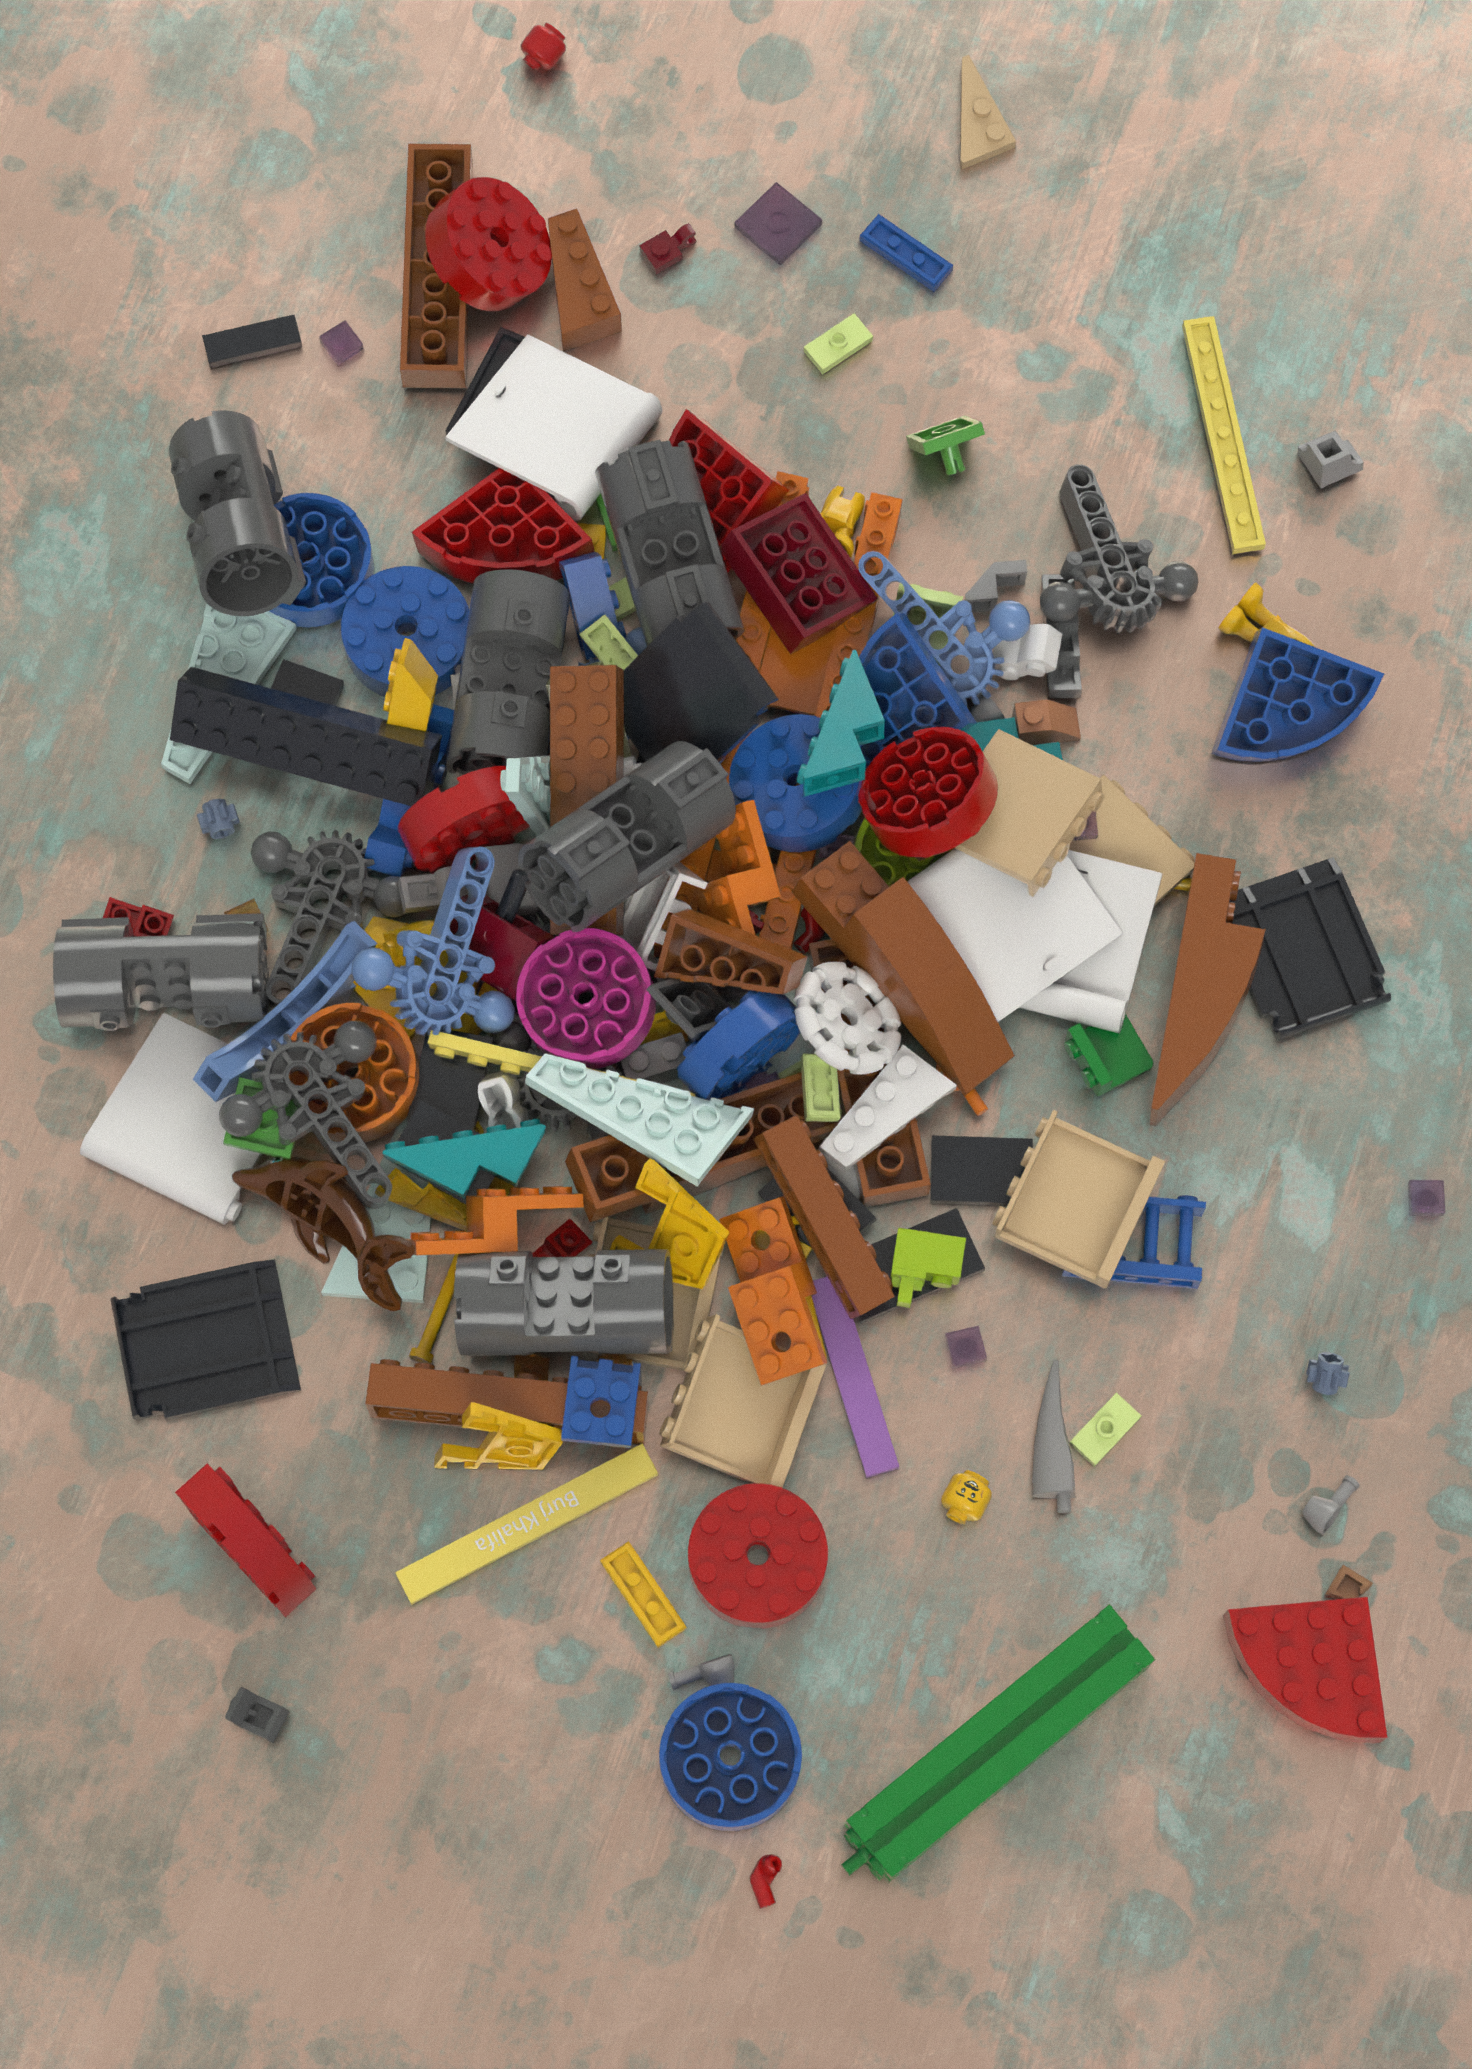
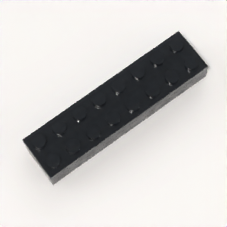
[170,667,442,807]

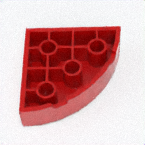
[669,409,789,573]
[412,468,595,584]
[175,1463,316,1618]
[1223,1597,1388,1743]

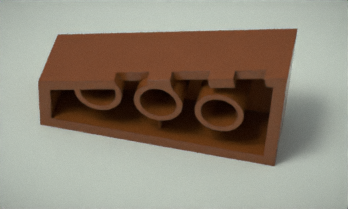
[548,208,622,352]
[654,908,808,994]

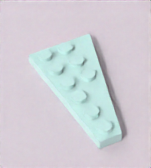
[161,604,297,784]
[500,756,550,836]
[525,1053,754,1187]
[321,1116,432,1303]

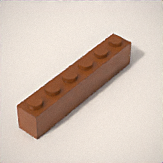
[753,1115,895,1319]

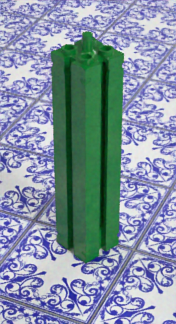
[841,1604,1156,1884]

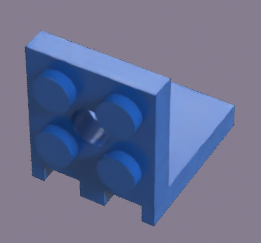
[561,1356,642,1448]

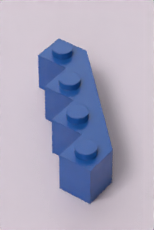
[364,704,454,877]

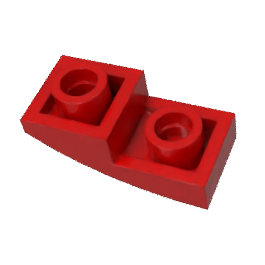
[102,897,174,937]
[532,1219,593,1257]

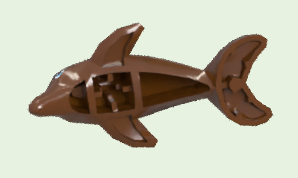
[232,1156,415,1312]

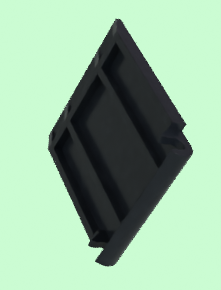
[624,602,779,762]
[1229,857,1391,1040]
[110,1259,301,1421]

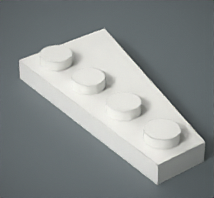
[819,1045,957,1170]

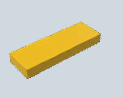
[600,1541,687,1648]

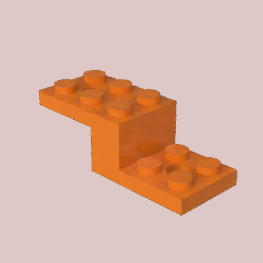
[695,800,781,935]
[407,1186,584,1255]
[719,1196,827,1385]

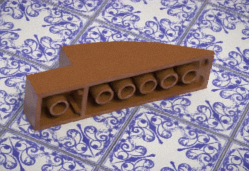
[792,841,1015,1096]
[1149,853,1266,1126]
[565,1072,842,1223]

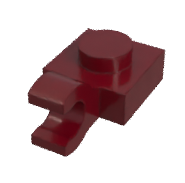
[639,223,697,275]

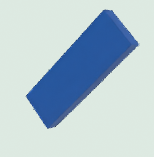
[859,213,953,292]

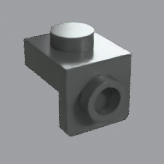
[225,1687,289,1743]

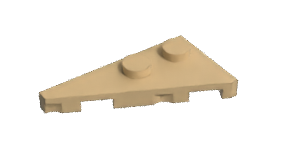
[960,55,1016,169]

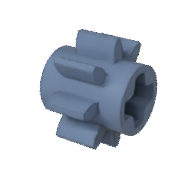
[197,799,240,839]
[1306,1352,1350,1395]

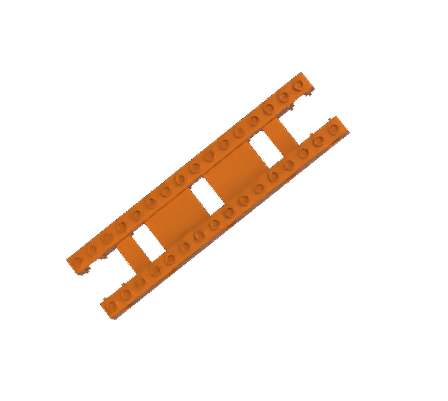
[654,471,903,957]

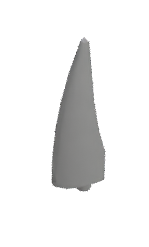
[1032,1360,1076,1513]

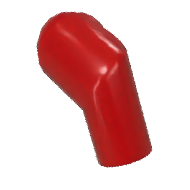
[793,907,825,955]
[749,1854,782,1909]

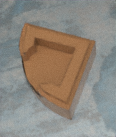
[1324,1565,1373,1600]

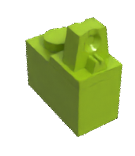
[890,1228,966,1308]

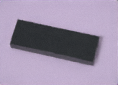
[202,314,302,368]

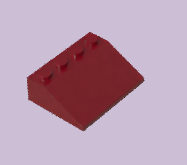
[719,493,878,655]

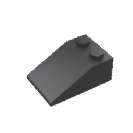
[646,978,733,1044]

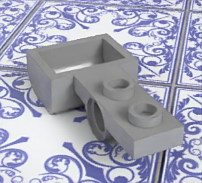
[398,844,538,916]

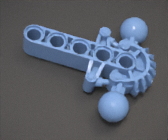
[858,551,1030,707]
[351,847,515,1036]

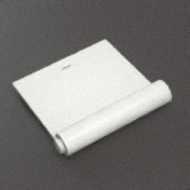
[446,334,663,520]
[907,848,1123,1022]
[1019,850,1163,1033]
[80,1013,262,1225]

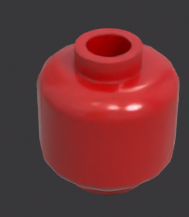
[520,23,566,71]

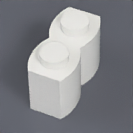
[993,624,1062,680]
[478,1071,529,1130]

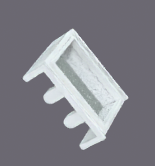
[619,862,708,971]

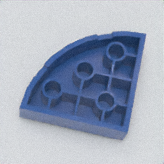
[859,613,977,771]
[1211,627,1384,762]

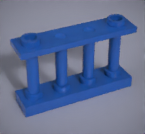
[1062,1195,1206,1289]

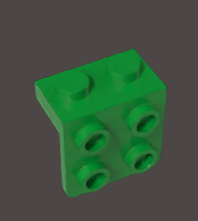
[1064,1014,1154,1097]

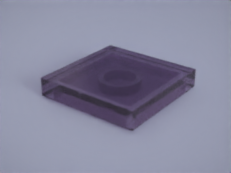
[734,182,822,265]

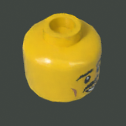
[941,1470,992,1524]

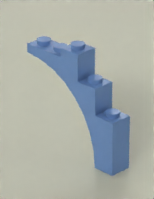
[193,921,378,1102]

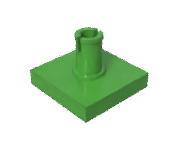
[906,415,985,475]
[223,1077,298,1160]

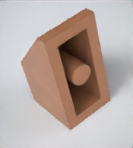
[1012,699,1081,745]

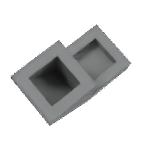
[964,560,1027,613]

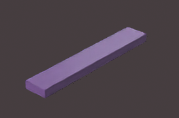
[812,1277,899,1478]

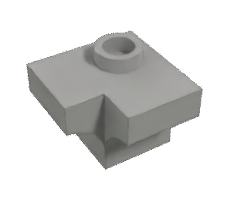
[1297,430,1364,488]

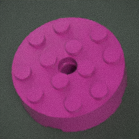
[516,928,656,1069]

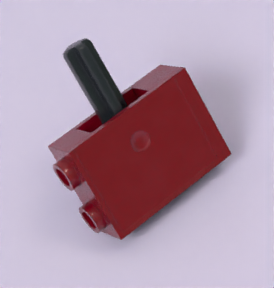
[450,869,554,1000]

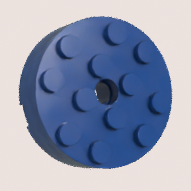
[270,493,374,627]
[341,566,469,697]
[729,714,862,852]
[676,990,800,1101]
[659,1683,802,1831]

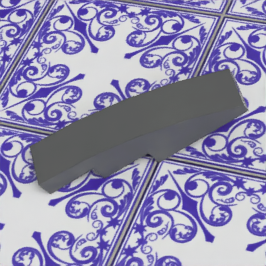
[1041,574,1082,698]

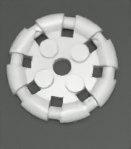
[794,962,901,1075]

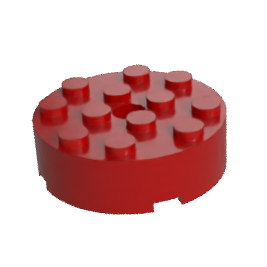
[425,177,552,311]
[858,727,998,858]
[398,766,530,874]
[688,1483,828,1629]

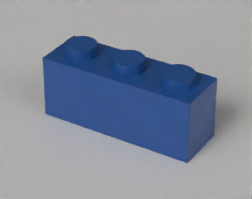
[559,552,626,660]

